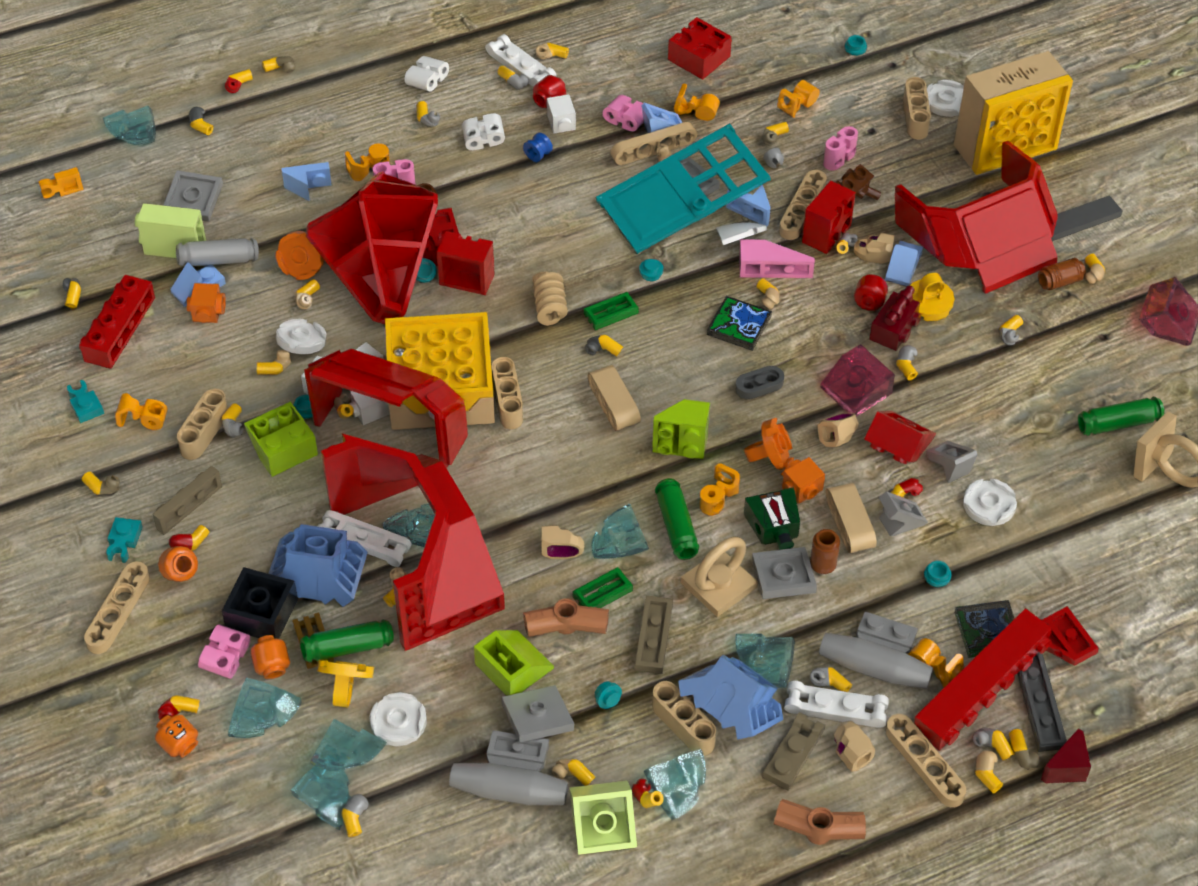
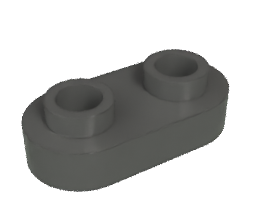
[735,366,784,399]

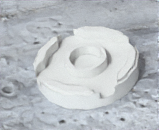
[927,80,964,117]
[276,319,327,354]
[963,479,1017,526]
[370,692,427,746]

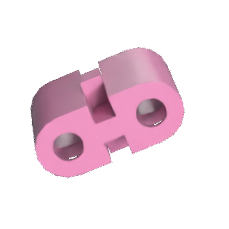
[603,95,644,132]
[823,126,858,171]
[373,159,416,185]
[198,624,250,679]

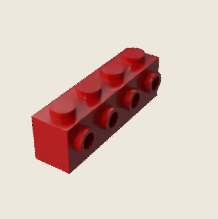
[79,275,155,369]

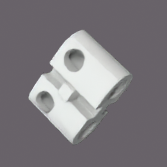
[405,56,449,92]
[462,113,505,151]

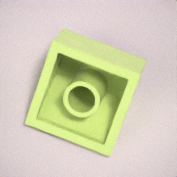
[570,781,637,855]

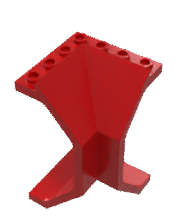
[321,433,505,651]

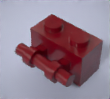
[869,286,921,351]

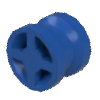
[523,132,553,162]

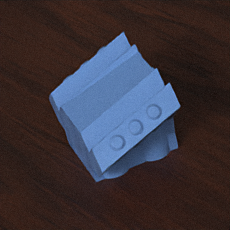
[269,524,368,607]
[678,655,783,740]

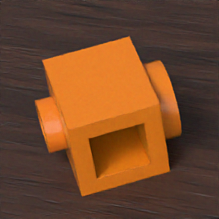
[187,283,226,323]
[781,457,825,504]

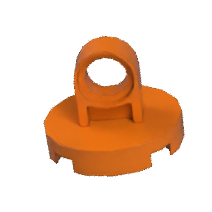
[275,231,324,280]
[744,418,794,470]

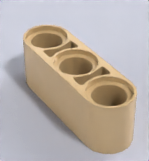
[903,77,931,140]
[492,357,523,429]
[587,365,641,431]
[177,388,228,460]
[826,483,877,553]
[652,681,716,756]

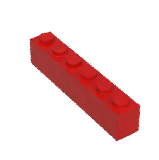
[914,608,1052,751]

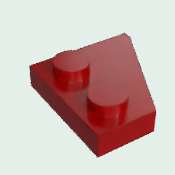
[1042,606,1099,666]

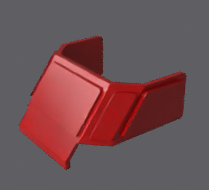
[895,141,1058,294]
[304,349,468,468]

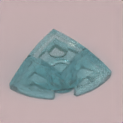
[103,106,156,145]
[382,504,435,548]
[592,504,649,559]
[735,634,795,688]
[228,677,302,738]
[310,719,387,771]
[644,749,706,820]
[291,756,351,830]

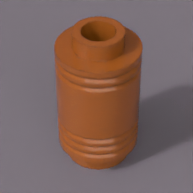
[1038,258,1086,290]
[810,529,840,574]

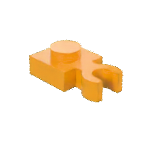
[38,167,84,199]

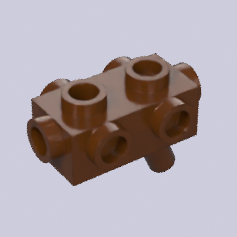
[835,164,881,201]

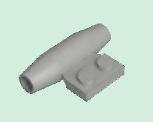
[819,612,933,689]
[449,730,569,805]

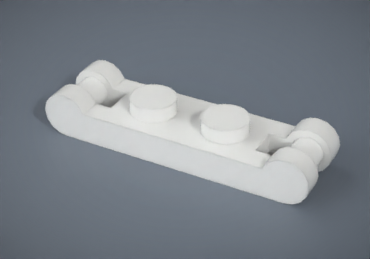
[485,34,557,87]
[317,510,412,567]
[784,681,889,728]

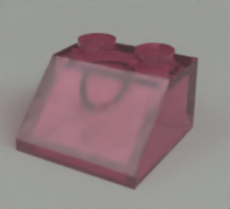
[1139,277,1198,346]
[820,344,895,417]

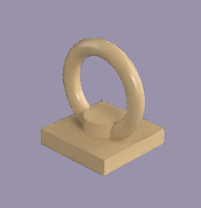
[1133,411,1198,488]
[681,537,758,617]

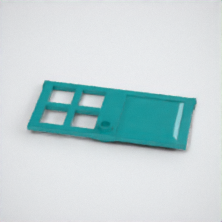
[595,123,771,254]

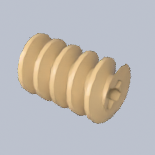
[532,272,568,326]

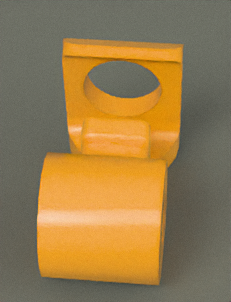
[777,80,820,118]
[674,83,720,121]
[345,143,390,181]
[115,393,168,430]
[699,463,740,516]
[908,638,964,687]

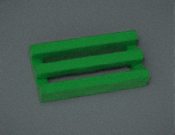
[584,292,639,331]
[573,567,633,608]

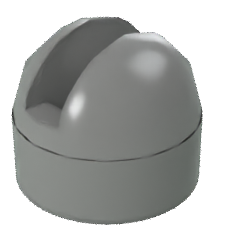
[763,148,784,169]

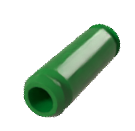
[1078,396,1164,436]
[655,478,699,560]
[300,619,394,663]

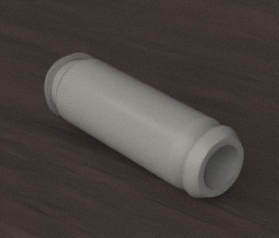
[176,238,259,267]

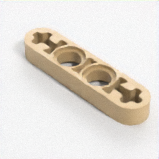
[610,122,698,165]
[779,170,827,240]
[84,561,150,654]
[886,714,966,807]

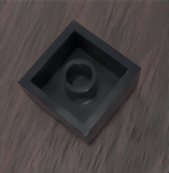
[221,567,298,639]

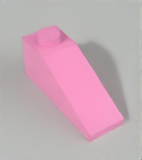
[739,239,815,278]

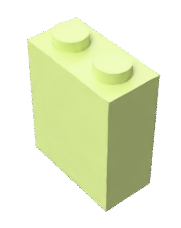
[135,203,206,258]

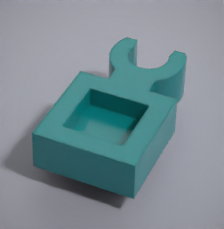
[67,380,104,423]
[106,517,143,563]

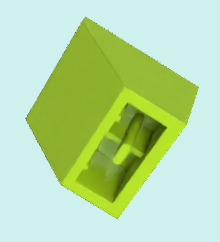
[652,399,710,459]
[244,401,318,477]
[474,630,554,696]

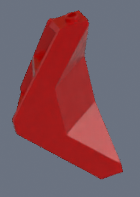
[306,171,438,325]

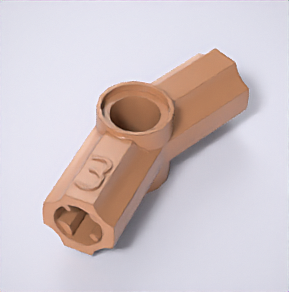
[523,598,609,637]
[774,799,866,845]

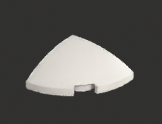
[716,223,767,245]

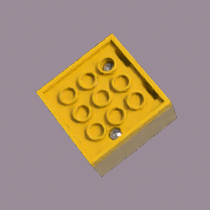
[954,51,1073,175]
[385,312,495,430]

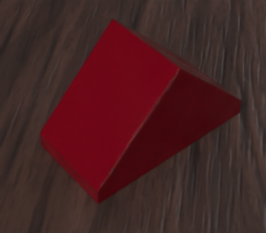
[1041,728,1091,783]

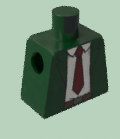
[744,488,800,550]

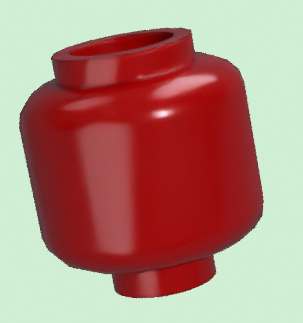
[533,75,566,108]
[854,274,888,311]

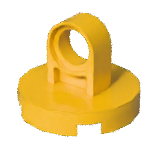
[909,273,955,321]
[317,660,374,708]

